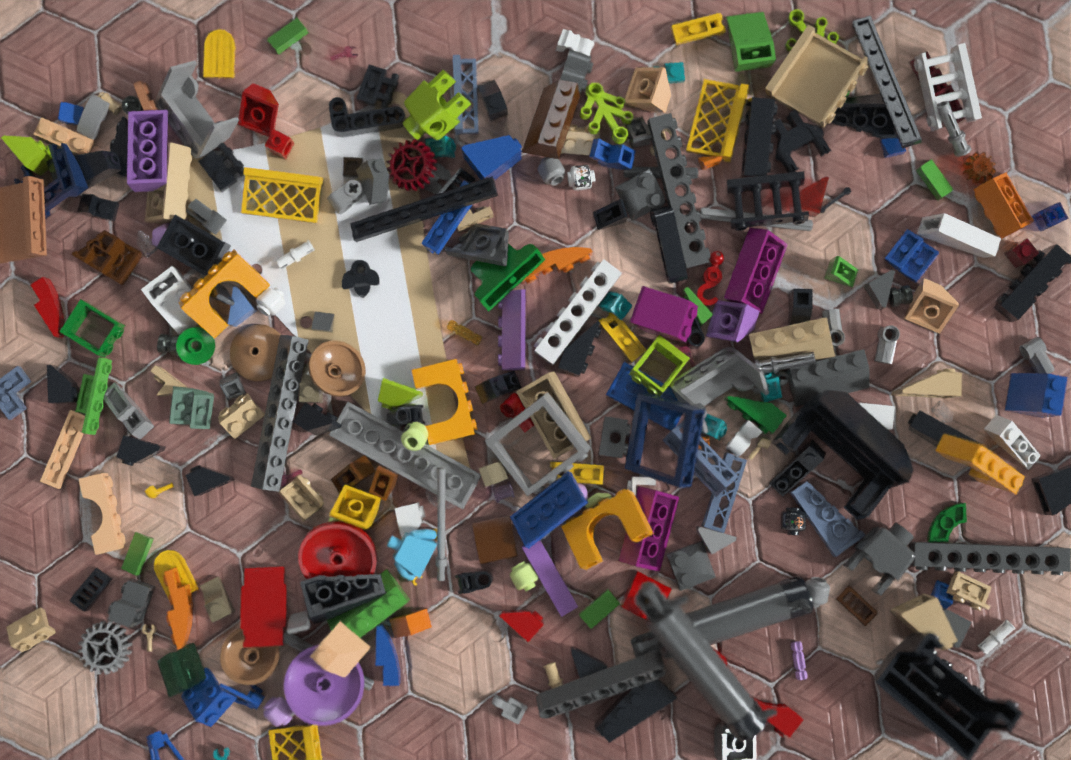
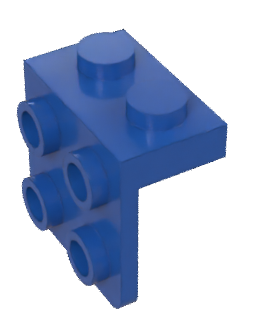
[181,668,238,727]

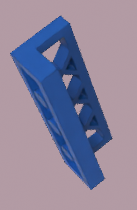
[421,181,473,255]

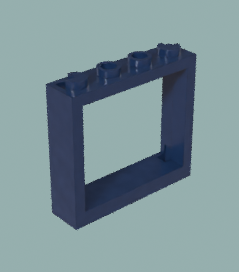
[625,393,705,488]

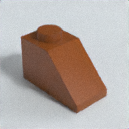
[369,466,399,501]

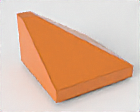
[698,156,722,170]

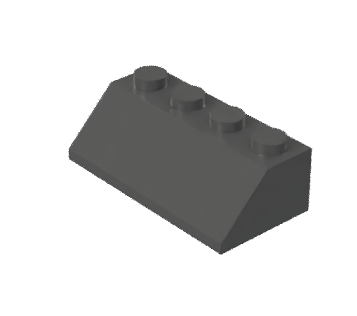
[785,349,869,407]

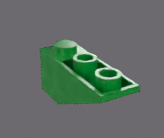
[725,396,787,435]

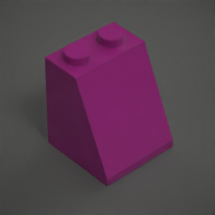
[630,286,698,343]

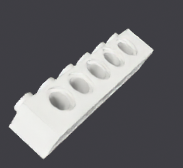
[534,259,622,366]

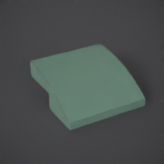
[169,386,214,429]

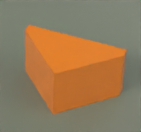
[389,608,432,638]

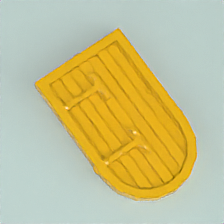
[203,29,235,78]
[154,550,199,599]

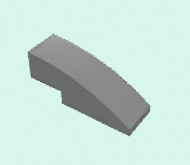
[104,382,154,439]

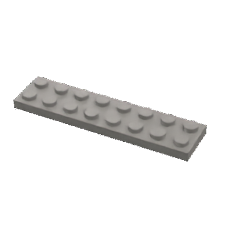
[329,402,481,509]

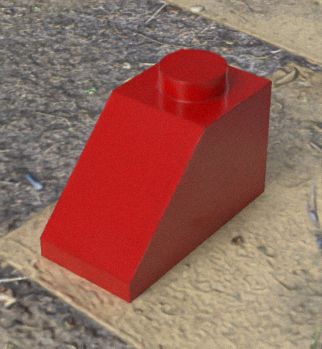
[499,610,544,643]

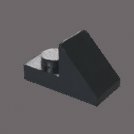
[77,194,120,222]

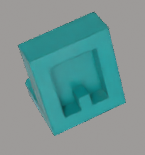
[425,136,456,159]
[598,291,632,320]
[760,372,782,402]
[701,414,727,441]

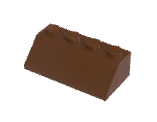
[522,80,580,159]

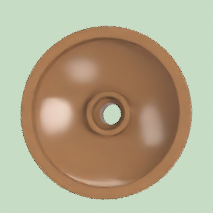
[230,324,281,381]
[308,341,366,397]
[220,628,280,685]

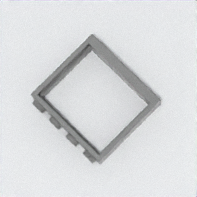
[485,393,591,496]

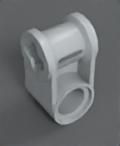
[327,180,365,214]

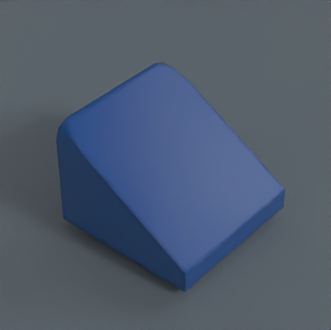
[58,102,84,125]
[880,138,906,158]
[931,580,953,609]

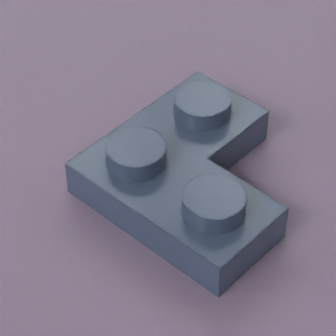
[0,366,32,420]

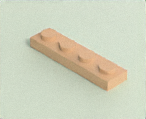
[40,410,85,489]

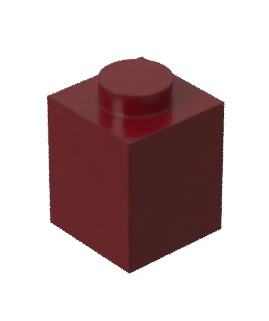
[1004,238,1039,268]

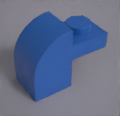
[589,138,636,170]

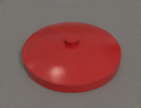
[298,521,377,579]

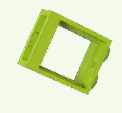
[629,335,690,396]

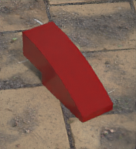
[30,277,65,339]

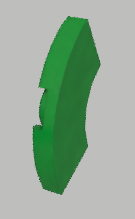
[927,503,967,543]

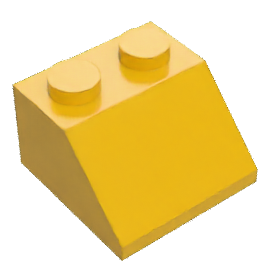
[329,485,381,529]

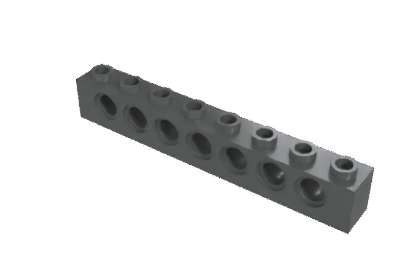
[647,113,710,269]
[251,335,308,492]
[909,542,1071,575]

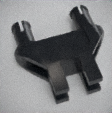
[773,110,832,173]

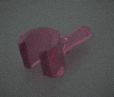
[331,46,358,61]
[678,346,696,368]
[280,469,303,487]

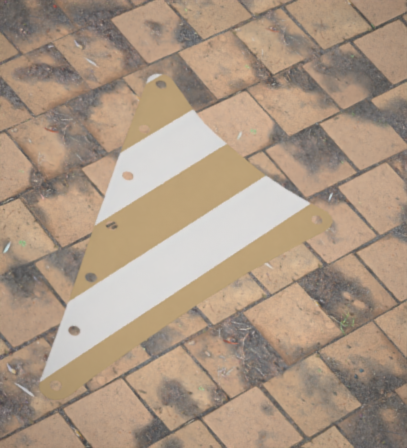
[186,92,470,468]

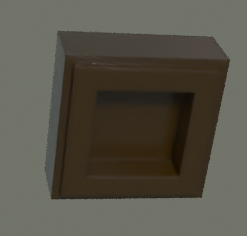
[343,157,363,178]

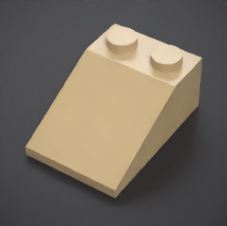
[891,369,962,399]

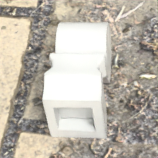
[556,29,594,56]
[725,420,762,458]

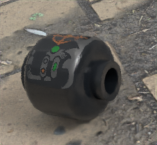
[781,508,806,535]

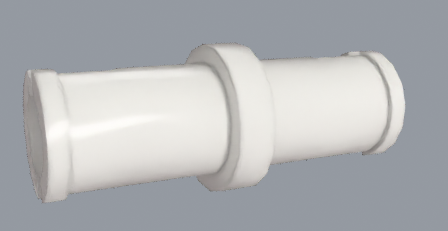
[276,240,315,270]
[977,620,1016,655]

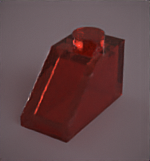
[792,176,829,217]

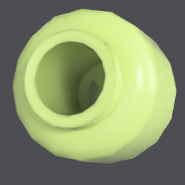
[401,422,428,451]
[510,561,538,591]

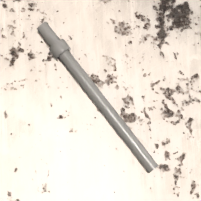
[435,467,447,581]

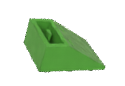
[726,12,776,72]

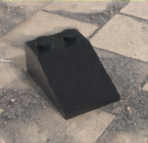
[156,214,231,276]

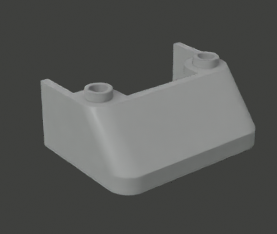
[156,61,239,158]
[671,347,769,434]

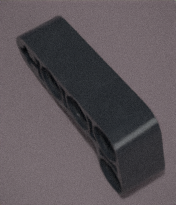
[329,97,407,137]
[650,206,688,284]

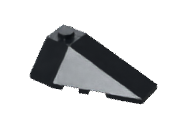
[831,93,898,138]
[300,575,386,624]

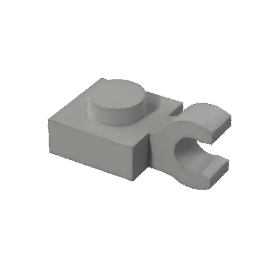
[492,694,528,724]

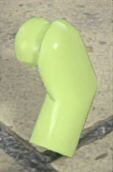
[585,493,612,508]

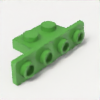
[75,357,112,435]

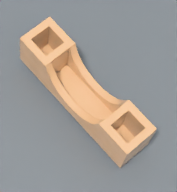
[79,473,125,555]

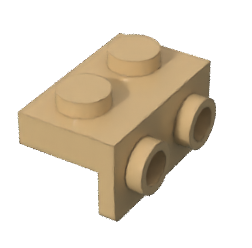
[561,124,600,155]
[218,393,265,439]
[279,474,324,522]
[946,571,992,611]
[6,607,56,652]

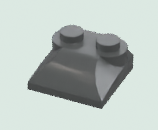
[614,169,666,221]
[666,541,716,591]
[714,722,756,760]

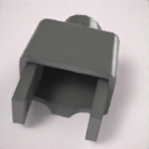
[843,523,915,595]

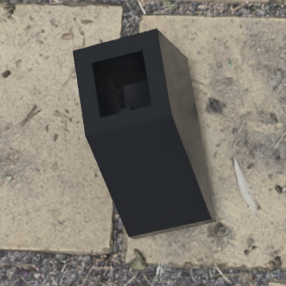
[788,288,813,326]
[475,371,522,404]
[293,402,342,435]

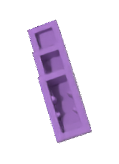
[522,540,578,617]

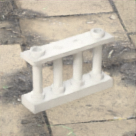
[914,43,982,132]

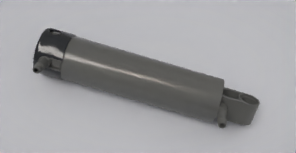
[631,575,814,659]
[635,581,777,742]

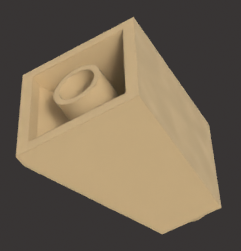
[890,593,957,650]

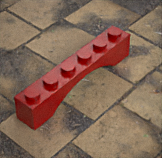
[713,648,804,738]

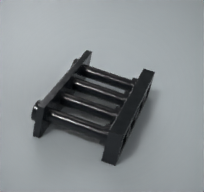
[727,171,809,231]

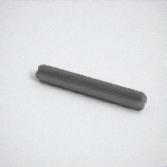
[623,167,698,179]

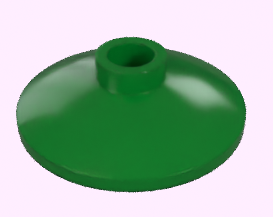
[176,327,215,365]

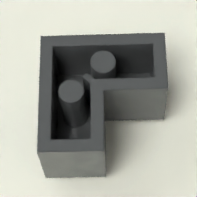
[108,579,155,628]

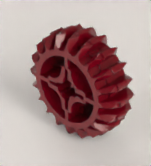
[386,140,437,191]

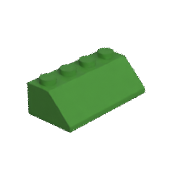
[327,569,410,638]

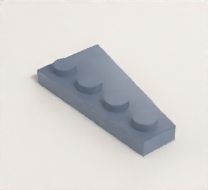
[790,481,865,557]

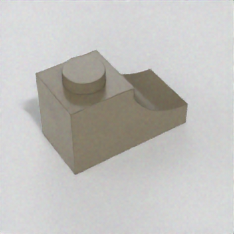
[299,364,323,403]
[479,461,510,487]
[200,577,235,623]

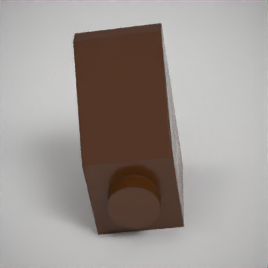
[331,455,376,493]

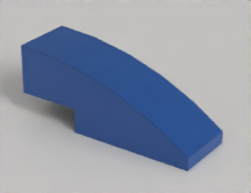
[376,624,401,686]

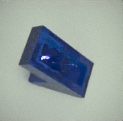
[1032,202,1069,232]

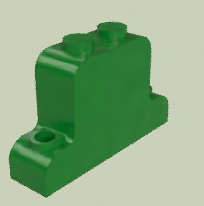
[471,243,545,312]

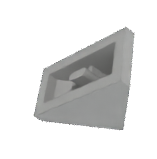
[695,526,737,554]

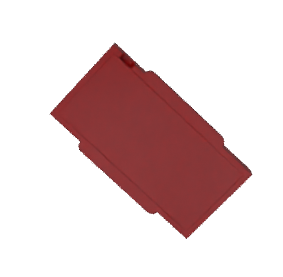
[240,566,287,648]

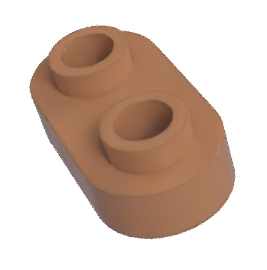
[134,80,158,111]

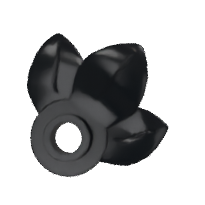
[342,260,380,298]

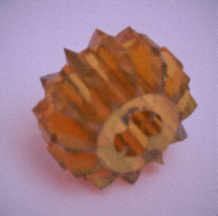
[962,152,997,184]

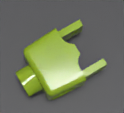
[403,70,471,140]

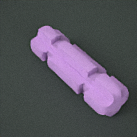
[791,641,807,680]

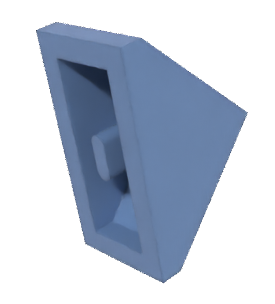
[228,286,258,327]

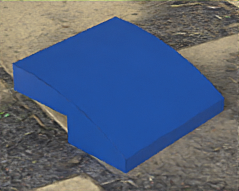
[885,229,939,283]

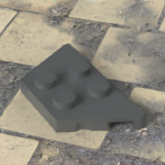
[445,223,509,266]

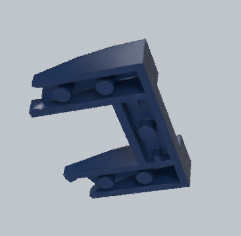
[14,143,88,219]

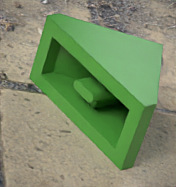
[824,256,858,287]

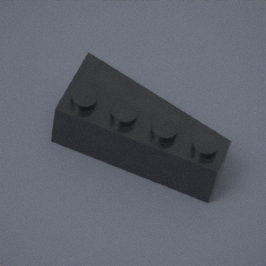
[741,97,778,176]
[994,244,1071,322]
[594,678,678,743]

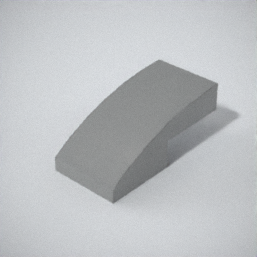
[77,94,110,140]
[287,610,311,634]

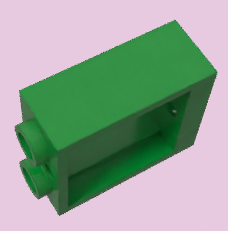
[60,299,125,357]

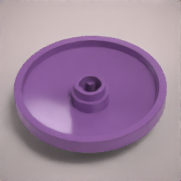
[284,645,364,726]

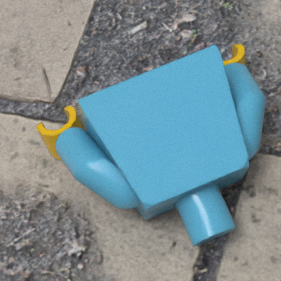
[386,528,437,585]

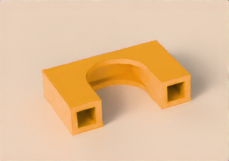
[178,249,270,338]
[412,359,478,445]
[935,434,1025,494]
[561,489,654,570]

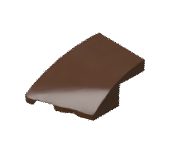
[71,230,144,286]

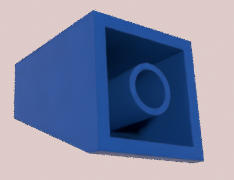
[461,135,522,180]
[1004,373,1068,418]

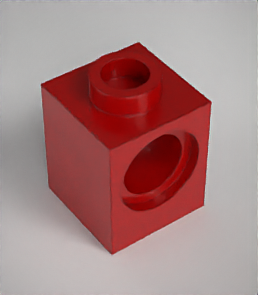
[265,129,295,160]

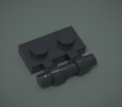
[356,64,399,109]
[198,142,244,193]

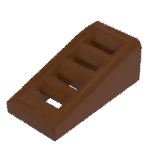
[836,585,879,627]

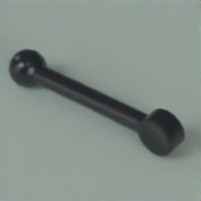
[818,187,851,213]

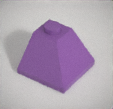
[706,300,760,342]

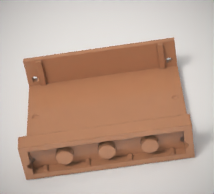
[0,176,47,264]

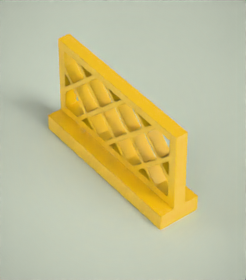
[686,79,749,163]
[241,167,323,223]
[268,723,322,760]

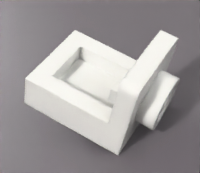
[627,474,656,496]

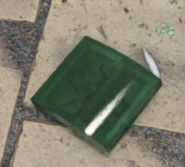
[157,643,207,697]

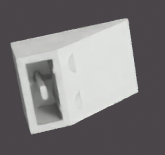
[141,266,199,335]

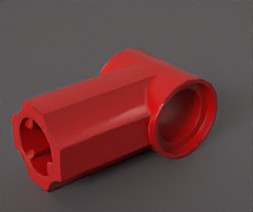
[500,393,534,433]

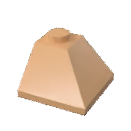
[625,67,671,113]
[905,278,959,334]
[310,621,370,678]

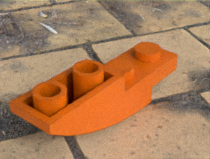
[521,247,593,284]
[163,567,193,650]

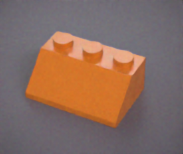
[973,172,1034,239]

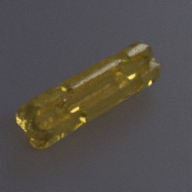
[447,320,482,345]

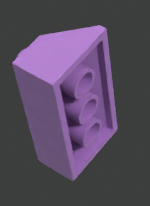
[127,110,168,192]
[498,289,525,371]

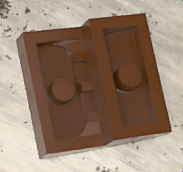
[472,516,518,564]

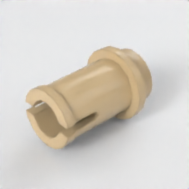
[98,92,122,115]
[543,662,563,689]

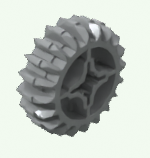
[77,621,133,675]

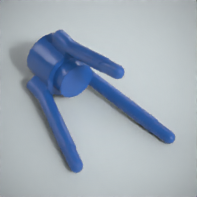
[219,683,265,710]
[146,730,184,760]

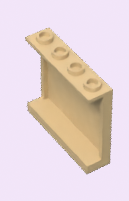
[765,25,868,128]

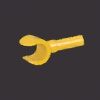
[145,483,174,499]

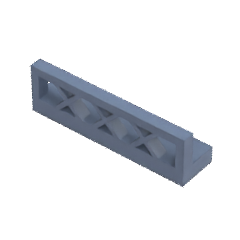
[453,55,479,134]
[663,420,739,497]
[701,453,747,533]

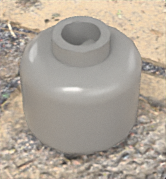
[538,157,566,186]
[805,577,830,607]

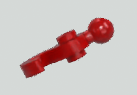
[696,251,724,307]

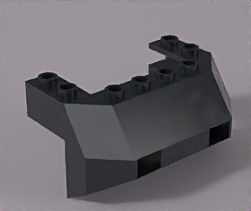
[771,390,914,520]
[874,632,1024,760]

